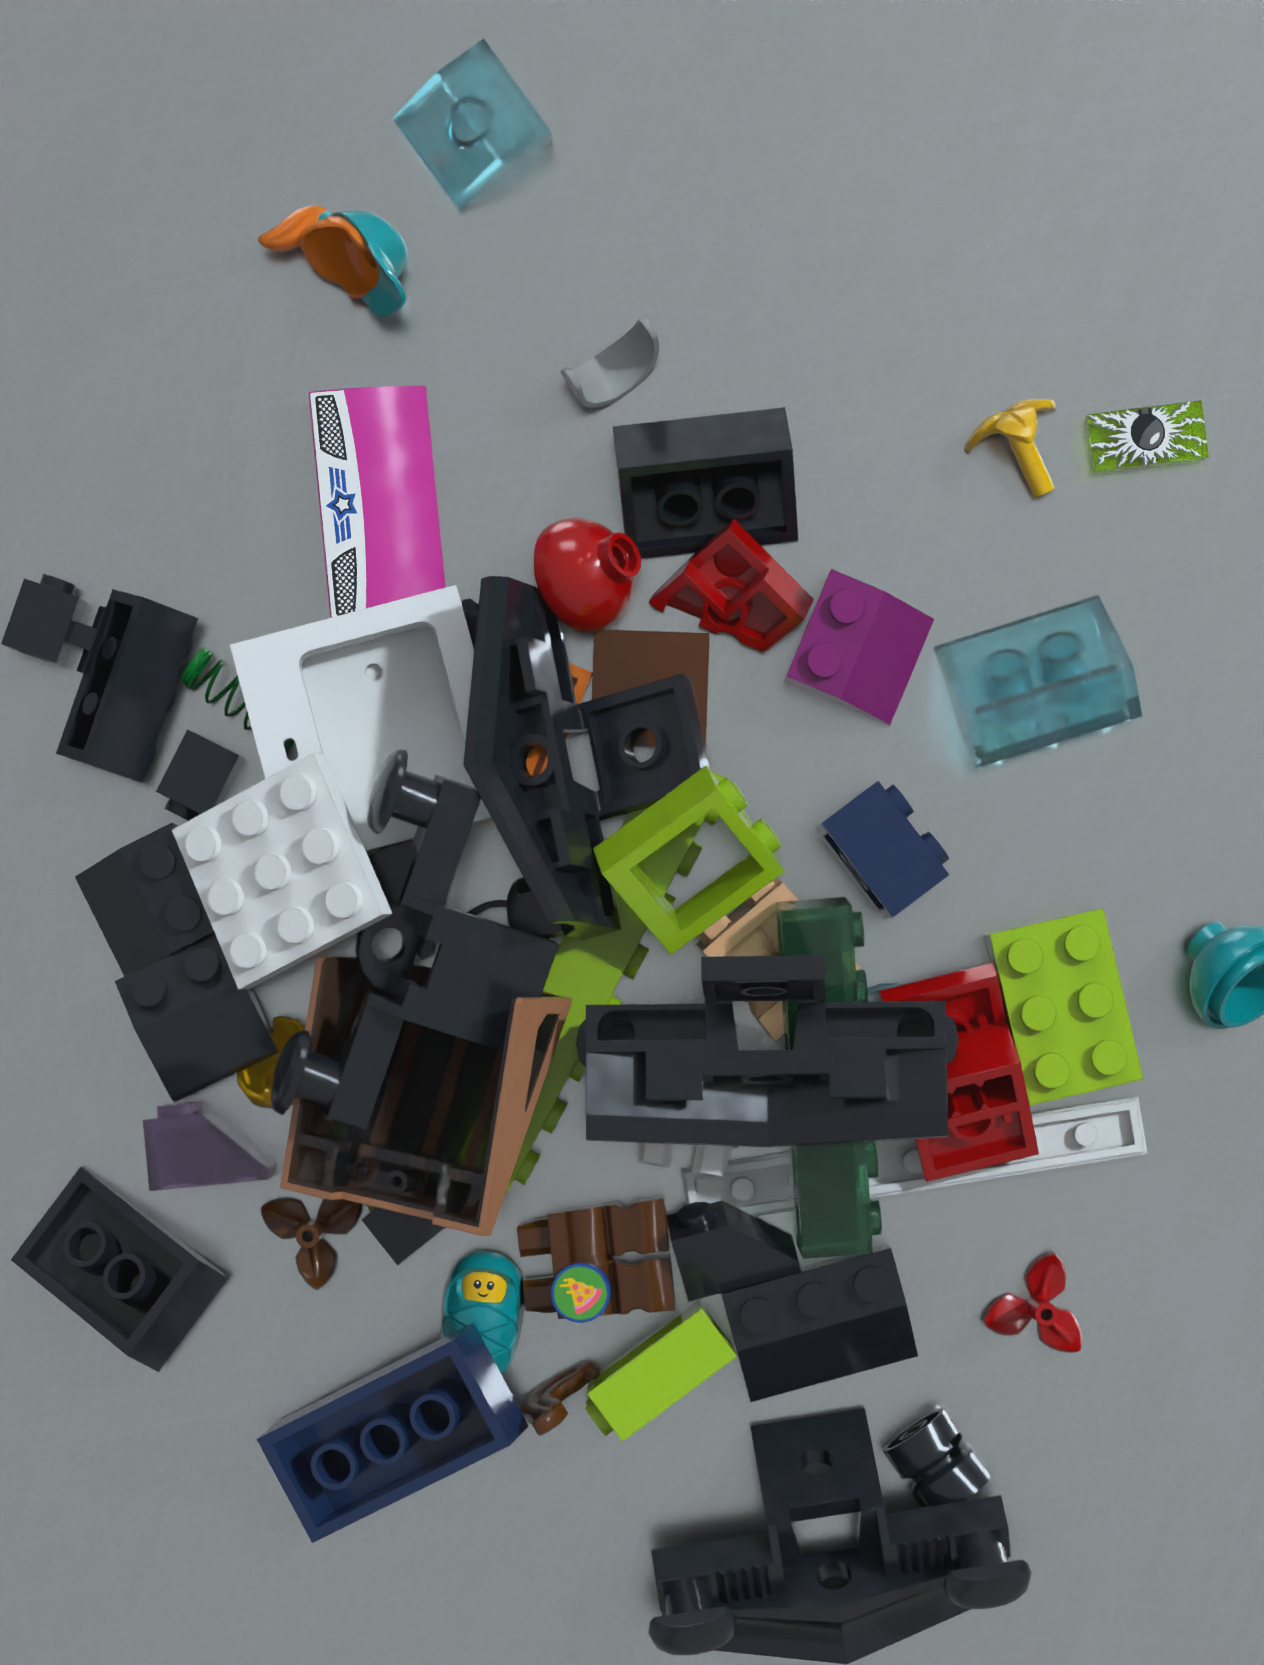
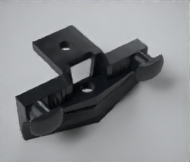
[461,576,709,939]
[576,955,959,1148]
[648,1408,1032,1664]

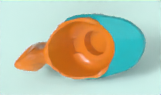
[258,206,408,316]

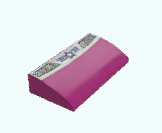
[309,386,446,618]

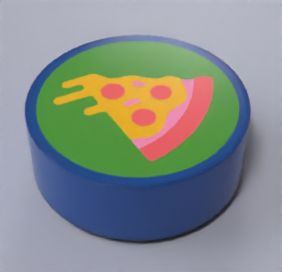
[551,1262,611,1323]

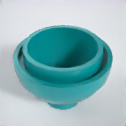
[1187,922,1264,1029]

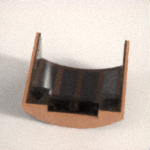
[280,957,573,1236]

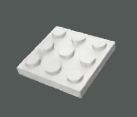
[172,753,393,990]

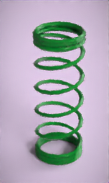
[179,647,295,752]

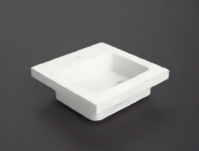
[230,585,492,852]

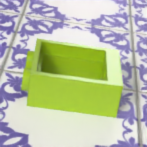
[593,765,784,955]
[585,1300,737,1442]

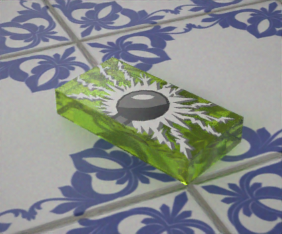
[1085,400,1209,474]

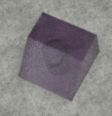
[143,1101,278,1191]

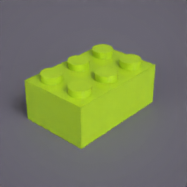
[983,908,1144,1106]

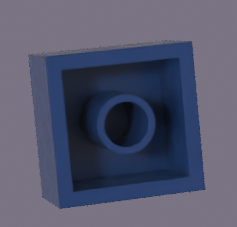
[816,781,949,919]

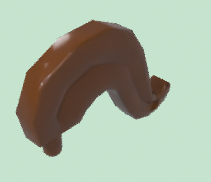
[520,1362,600,1436]

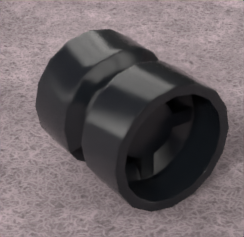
[882,1408,991,1507]

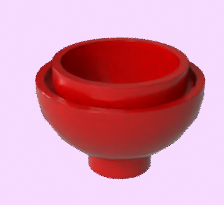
[534,517,641,632]

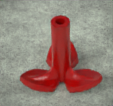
[983,1254,1082,1353]

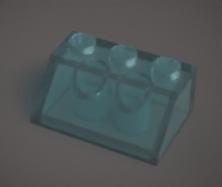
[934,595,1142,768]

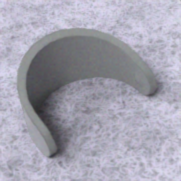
[561,317,659,408]

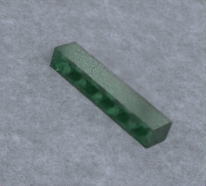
[775,897,882,1259]

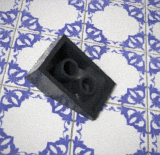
[11,1167,229,1372]

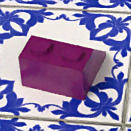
[784,569,934,726]

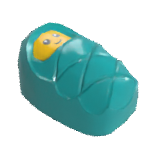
[440,1251,525,1374]

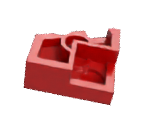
[649,519,814,652]

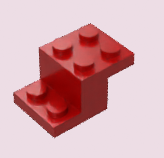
[879,963,1039,1182]

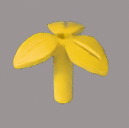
[965,399,1056,497]

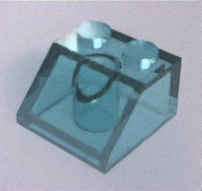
[393,38,553,212]

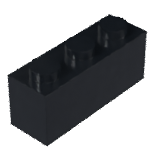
[56,589,198,783]

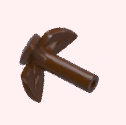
[260,1198,362,1290]

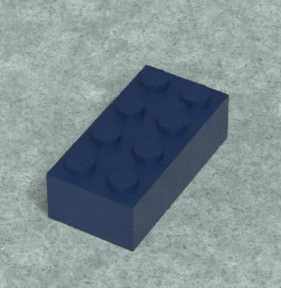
[256,1322,529,1543]

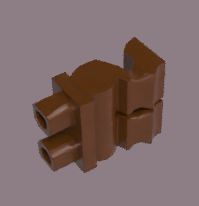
[517,1195,676,1319]

